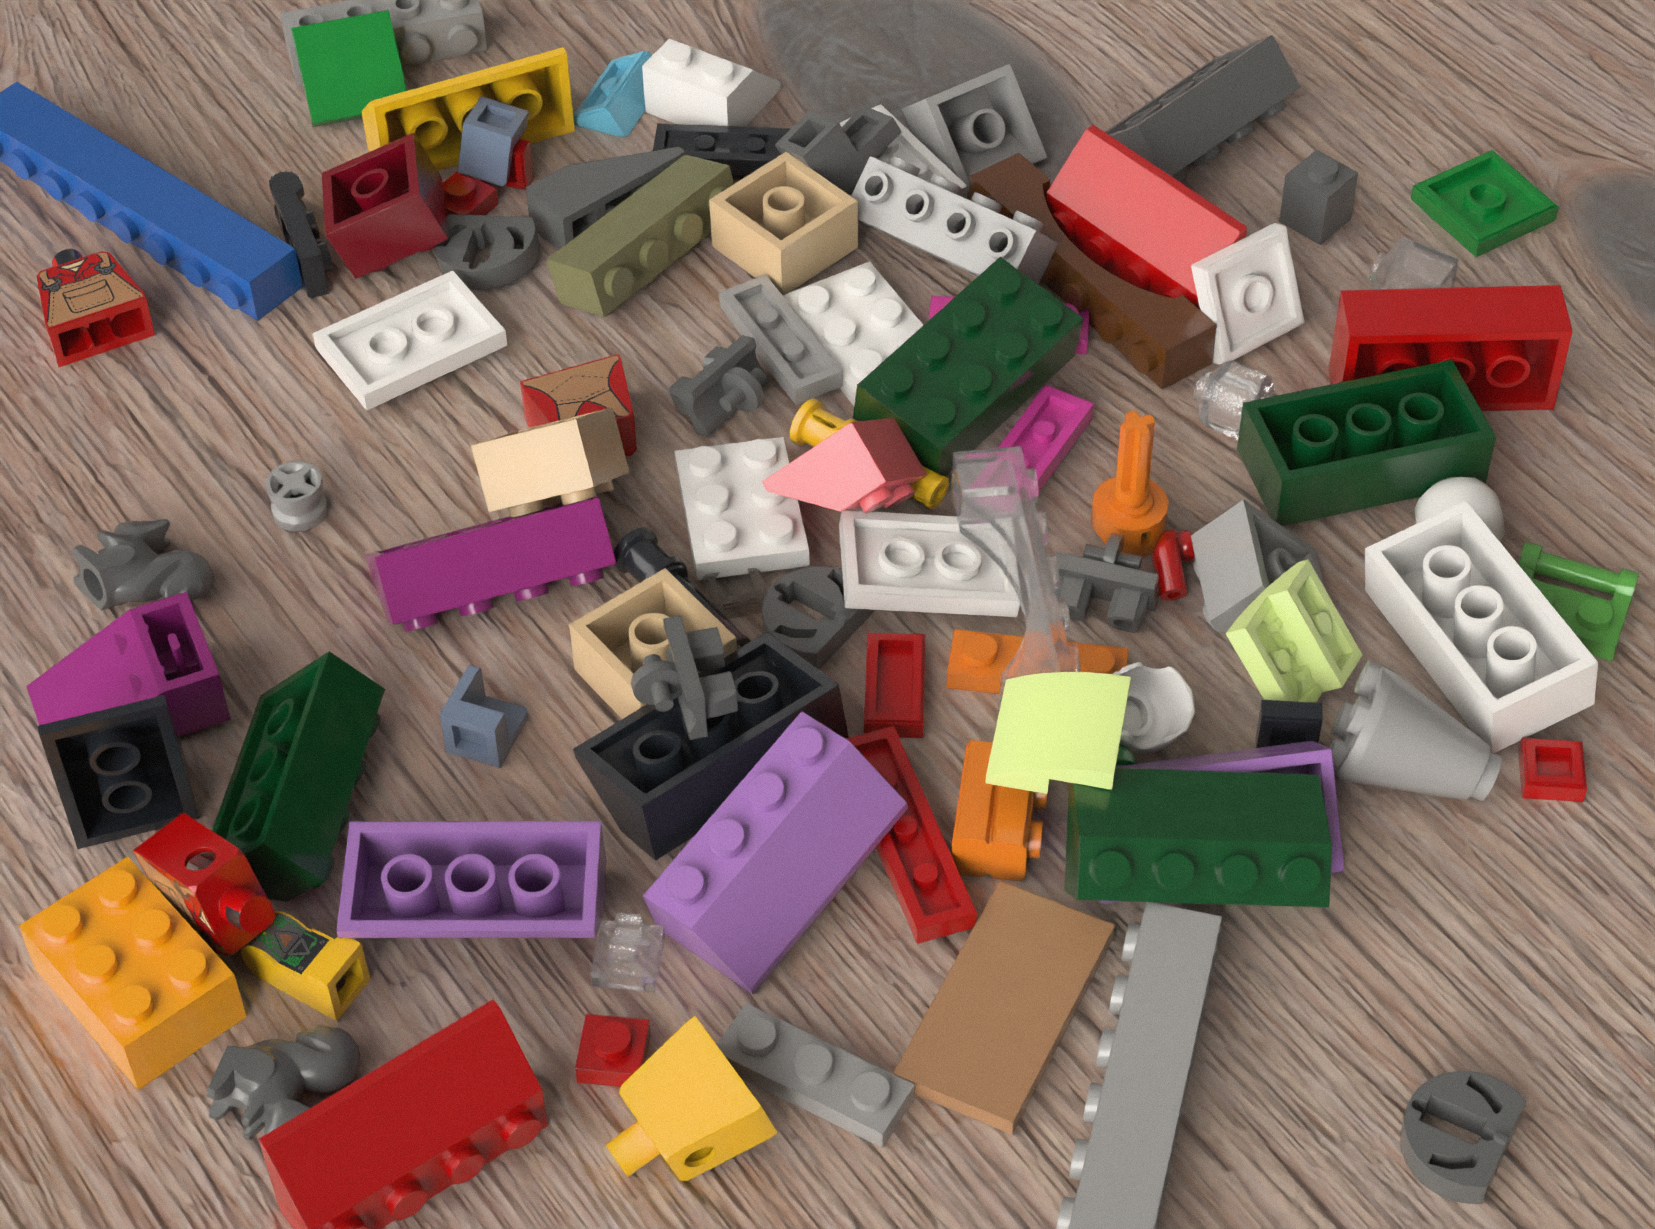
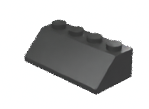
[1105,35,1300,181]

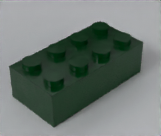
[853,257,1084,476]
[1237,360,1496,526]

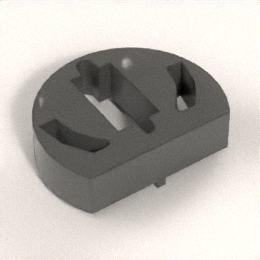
[434,214,540,290]
[762,566,874,670]
[1400,1071,1526,1204]

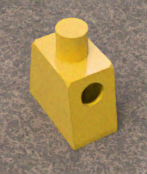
[605,1016,778,1181]

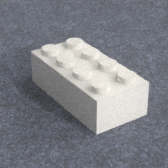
[1365,501,1598,753]

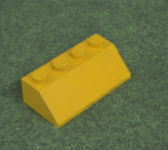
[362,47,575,171]

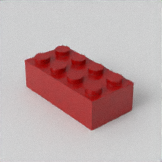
[1329,285,1573,411]

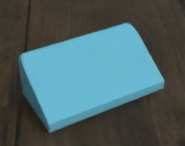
[573,51,652,137]

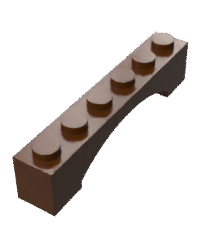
[969,153,1217,389]

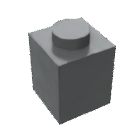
[1279,150,1358,245]

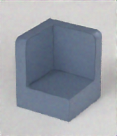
[458,96,529,186]
[440,665,528,768]

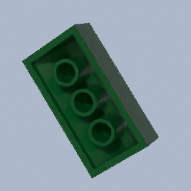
[198,651,385,902]
[1064,767,1332,908]

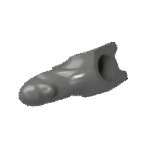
[72,519,214,610]
[207,1025,360,1140]

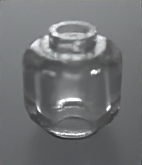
[1193,360,1277,440]

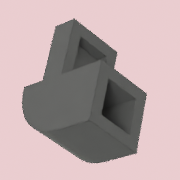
[775,106,902,195]

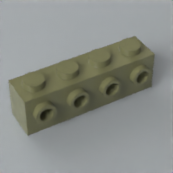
[546,154,734,317]

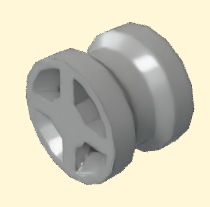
[266,461,328,532]

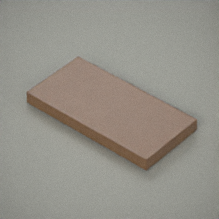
[893,880,1115,1134]

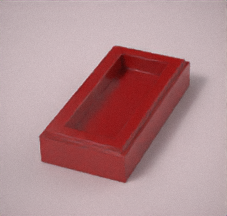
[864,633,926,738]

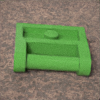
[1518,541,1639,661]

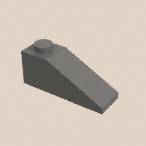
[526,147,686,250]

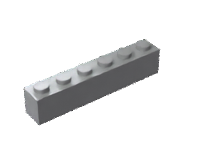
[1056,902,1222,1229]

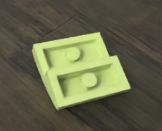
[1226,559,1362,703]
[985,672,1131,794]

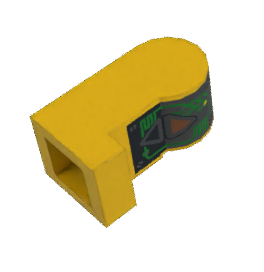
[241,911,371,1021]

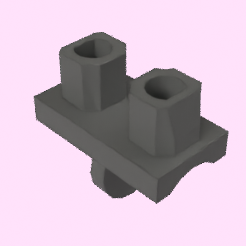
[669,335,770,437]
[1052,533,1159,633]
[631,615,738,740]

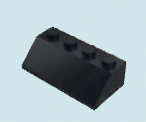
[573,632,849,861]

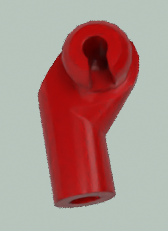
[1152,529,1195,601]

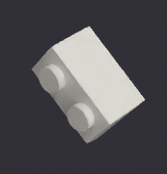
[642,39,781,127]

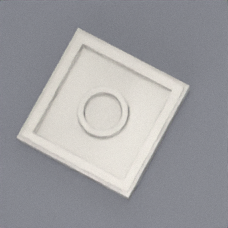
[1191,223,1305,366]

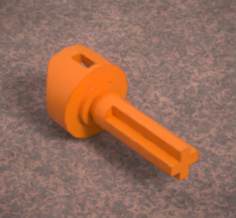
[1091,410,1169,558]

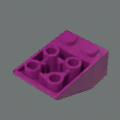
[26,591,231,737]

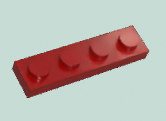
[846,726,977,944]

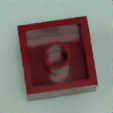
[321,133,448,279]

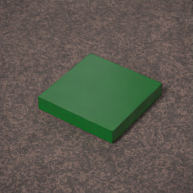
[291,10,407,127]
[1411,150,1559,257]

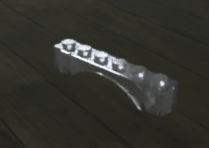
[951,446,1081,716]

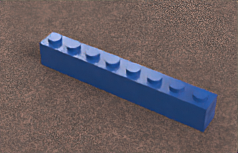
[0,82,303,321]

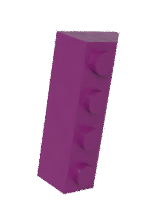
[365,497,616,632]

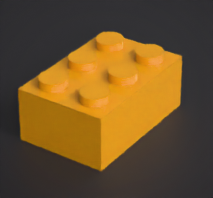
[19,856,247,1090]

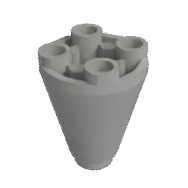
[1329,660,1502,801]

